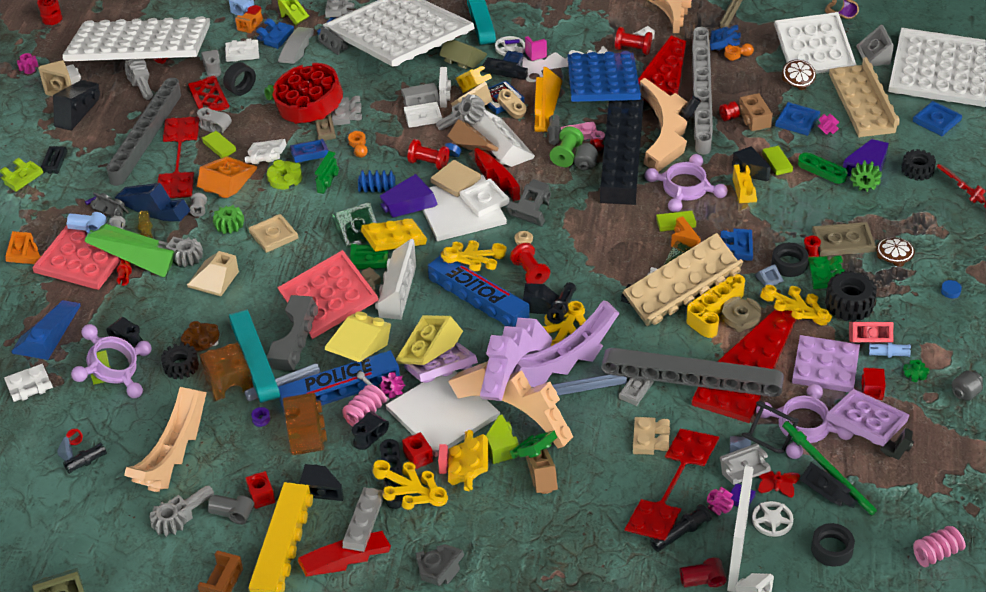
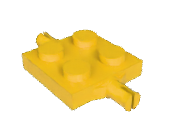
[448,430,488,491]

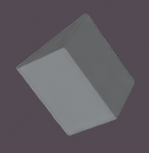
[856,24,894,66]

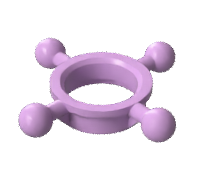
[644,154,728,213]
[71,324,152,398]
[756,384,854,459]

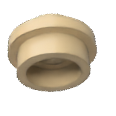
[515,231,533,245]

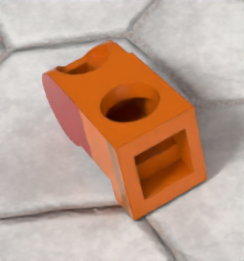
[235,5,263,33]

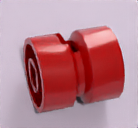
[37,0,62,25]

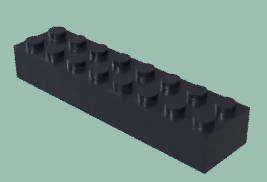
[600,98,644,205]

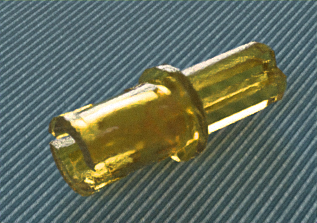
[138,210,153,239]

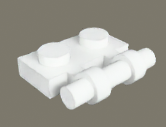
[225,39,259,62]
[245,139,287,164]
[4,364,53,402]

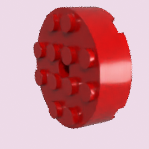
[272,63,343,124]

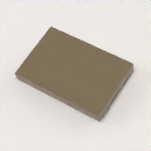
[812,222,876,256]

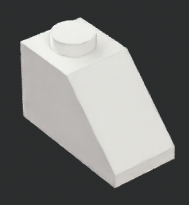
[735,573,774,592]

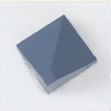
[755,264,784,286]
[57,436,73,461]
[729,436,751,453]

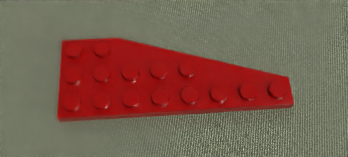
[691,309,797,423]

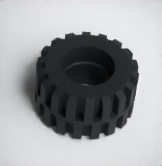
[825,271,877,322]

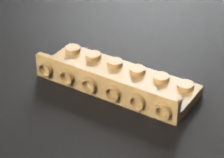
[829,57,899,137]
[623,233,743,326]

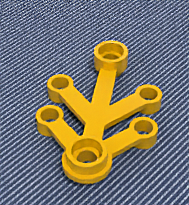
[441,240,507,271]
[760,285,832,326]
[543,301,586,346]
[372,460,448,510]

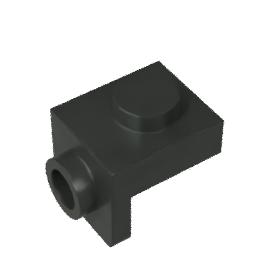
[880,427,914,460]

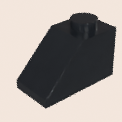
[732,146,771,181]
[523,283,559,314]
[299,464,344,501]

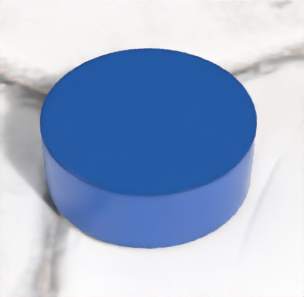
[445,143,461,157]
[941,280,962,299]

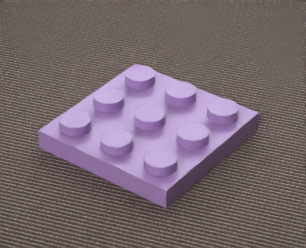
[792,335,860,392]
[404,342,478,383]
[826,389,909,446]

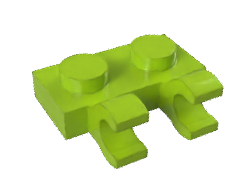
[0,158,43,192]

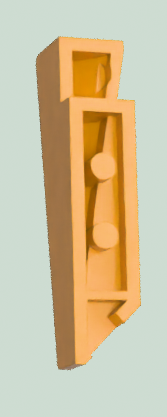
[535,67,563,132]

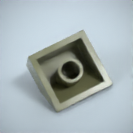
[439,40,487,70]
[32,568,85,592]

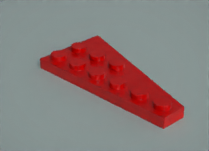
[638,35,686,103]

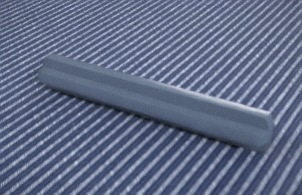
[245,363,320,401]
[552,374,627,396]

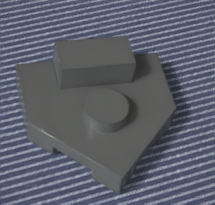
[415,544,464,586]

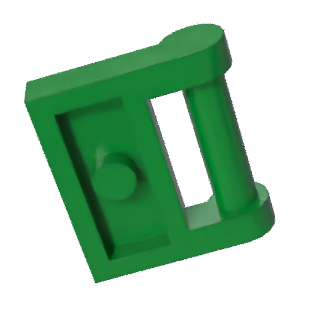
[350,243,389,269]

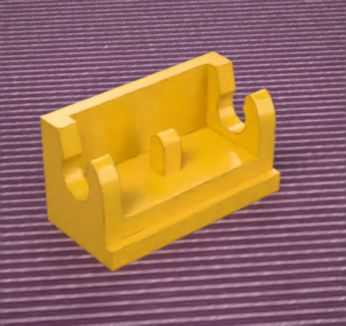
[455,66,492,93]
[733,164,757,203]

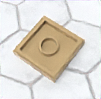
[430,160,481,197]
[248,214,298,253]

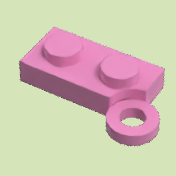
[560,122,605,140]

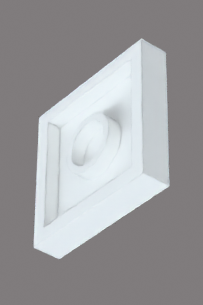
[460,179,509,217]

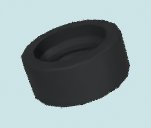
[223,62,256,96]
[771,242,809,277]
[811,523,855,567]

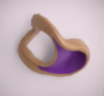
[825,0,859,19]

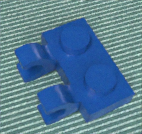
[256,18,294,49]
[710,25,741,50]
[720,228,753,261]

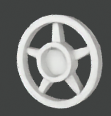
[495,36,525,56]
[752,501,793,537]

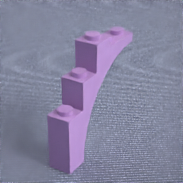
[511,301,619,387]
[480,318,552,401]

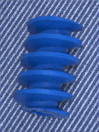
[358,170,396,193]

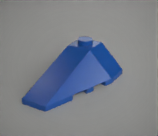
[12,300,80,360]

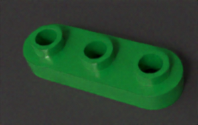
[798,153,848,184]

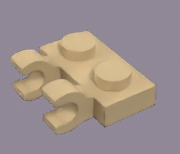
[633,417,670,455]

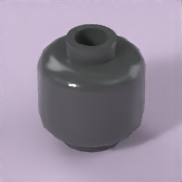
[574,143,598,170]
[952,370,983,401]

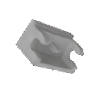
[401,83,440,107]
[720,443,771,485]

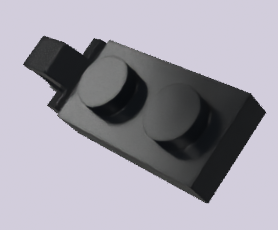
[481,57,528,80]
[799,462,858,508]

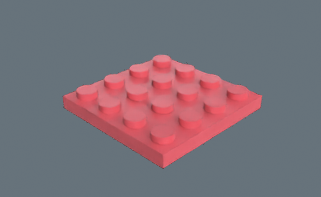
[32,225,120,290]
[278,250,379,339]

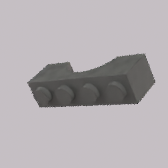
[267,295,318,371]

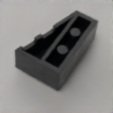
[53,80,100,131]

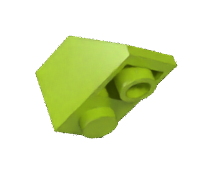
[486,414,519,464]

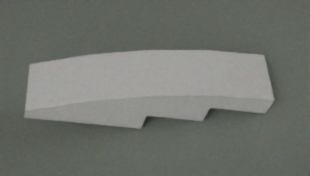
[278,27,314,64]

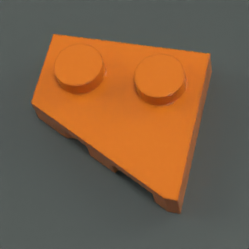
[5,231,41,264]

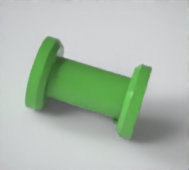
[550,126,584,167]

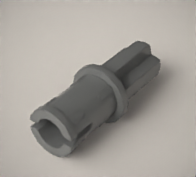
[547,115,561,146]

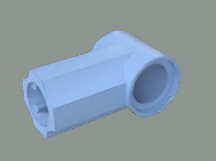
[67,212,107,233]

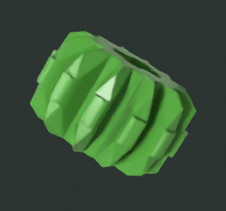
[850,160,882,192]
[213,205,244,234]

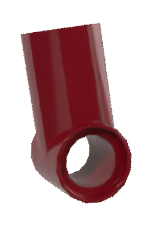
[679,557,727,588]

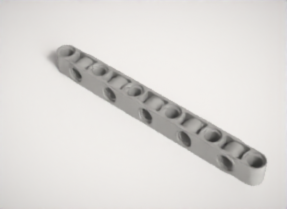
[692,27,713,155]

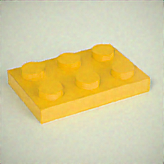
[361,218,427,252]

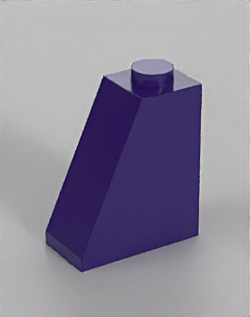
[843,139,889,177]
[380,174,438,217]

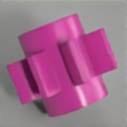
[17,53,39,74]
[818,114,839,135]
[379,373,406,398]
[707,487,734,516]

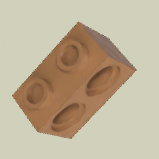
[738,93,772,131]

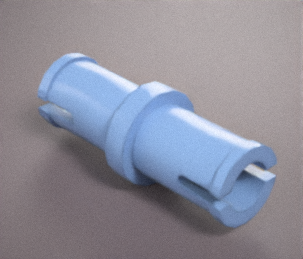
[869,342,911,358]

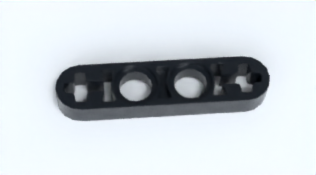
[380,439,404,509]

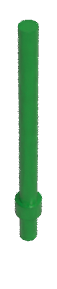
[782,421,877,516]

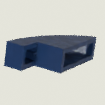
[115,183,191,222]

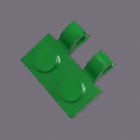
[808,256,845,289]

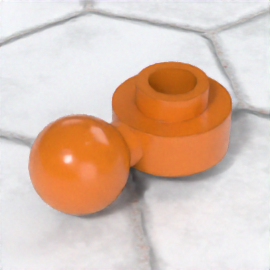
[724,43,754,61]
[348,131,368,158]

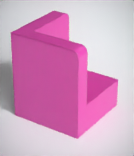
[525,36,547,61]

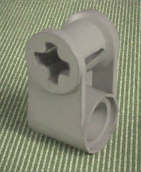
[201,49,221,77]
[197,107,232,134]

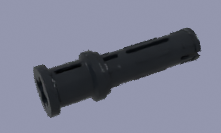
[547,282,576,324]
[650,504,712,552]

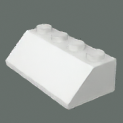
[469,110,535,167]
[375,239,416,320]

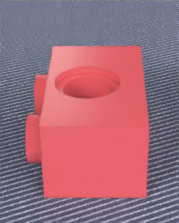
[849,322,893,342]

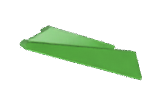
[85,224,174,277]

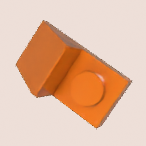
[671,216,701,251]

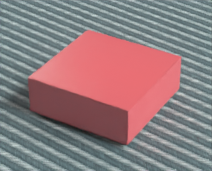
[438,444,448,474]

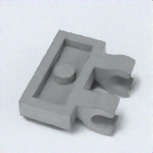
[325,0,355,17]
[332,96,362,126]

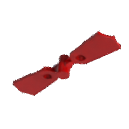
[937,164,986,208]

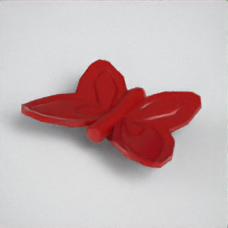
[758,471,800,498]

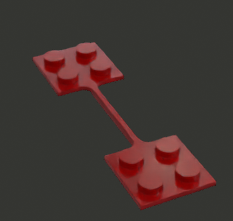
[158,117,200,198]
[624,428,719,541]

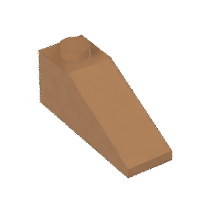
[448,119,499,151]
[526,448,558,494]

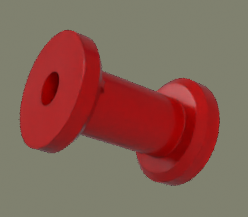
[615,27,652,55]
[407,139,450,170]
[510,243,550,284]

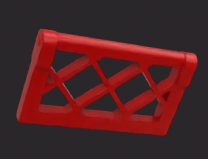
[188,75,229,111]

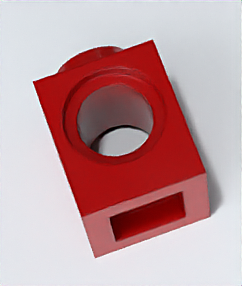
[861,368,886,400]
[402,432,433,470]
[245,471,275,509]

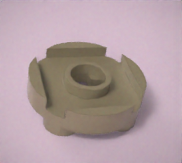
[722,297,761,332]

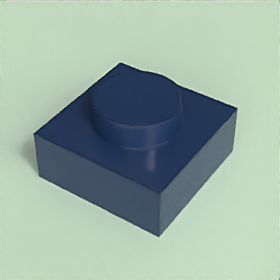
[503,51,524,66]

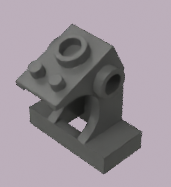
[507,179,551,226]

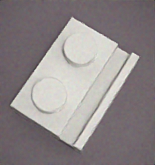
[439,67,451,108]
[404,102,442,127]

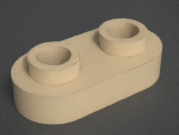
[497,89,526,119]

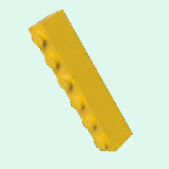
[249,482,313,592]

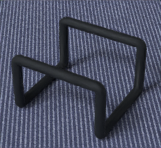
[742,401,799,453]

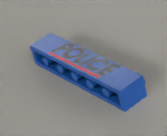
[428,255,529,327]
[278,350,400,417]

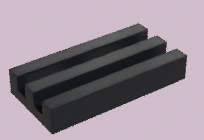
[41,146,67,174]

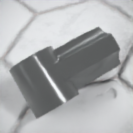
[208,495,254,525]

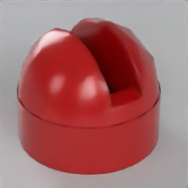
[590,138,604,152]
[66,428,83,445]

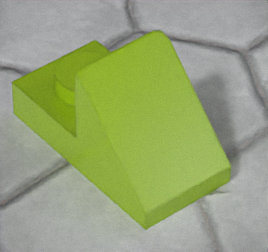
[278,0,309,26]

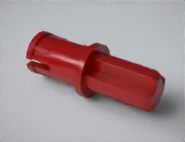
[117,258,132,286]

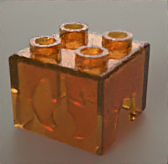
[200,342,253,401]
[283,393,327,455]

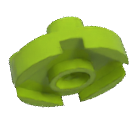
[266,160,302,190]

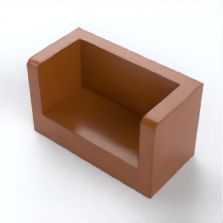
[197,550,243,592]

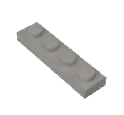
[343,487,384,552]

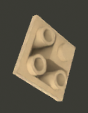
[187,251,239,296]

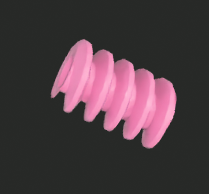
[342,385,387,427]
[913,526,966,567]

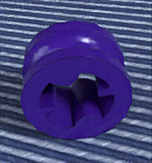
[251,407,270,427]

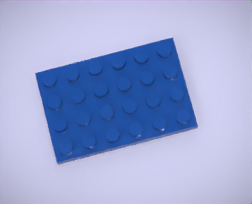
[567,51,641,102]

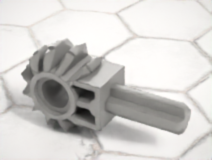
[125,59,153,100]
[436,94,485,130]
[158,237,203,267]
[149,485,214,537]

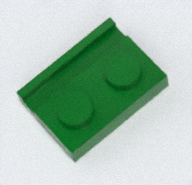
[315,151,339,194]
[510,430,557,459]

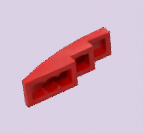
[474,148,520,201]
[298,531,391,577]

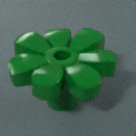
[903,359,929,382]

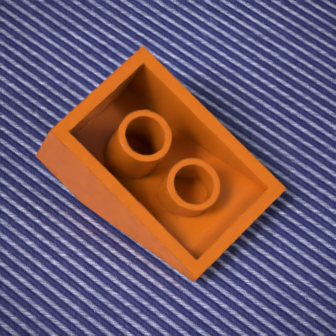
[197,156,257,198]

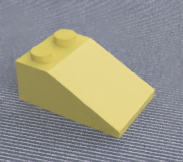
[325,312,391,362]
[396,315,463,365]

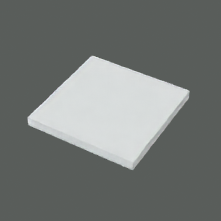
[774,12,856,74]
[423,174,506,241]
[386,371,500,457]
[727,466,754,592]

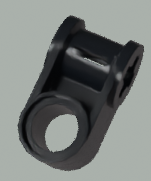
[106,317,143,348]
[352,412,389,450]

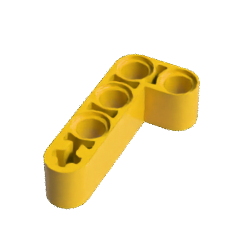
[686,274,745,338]

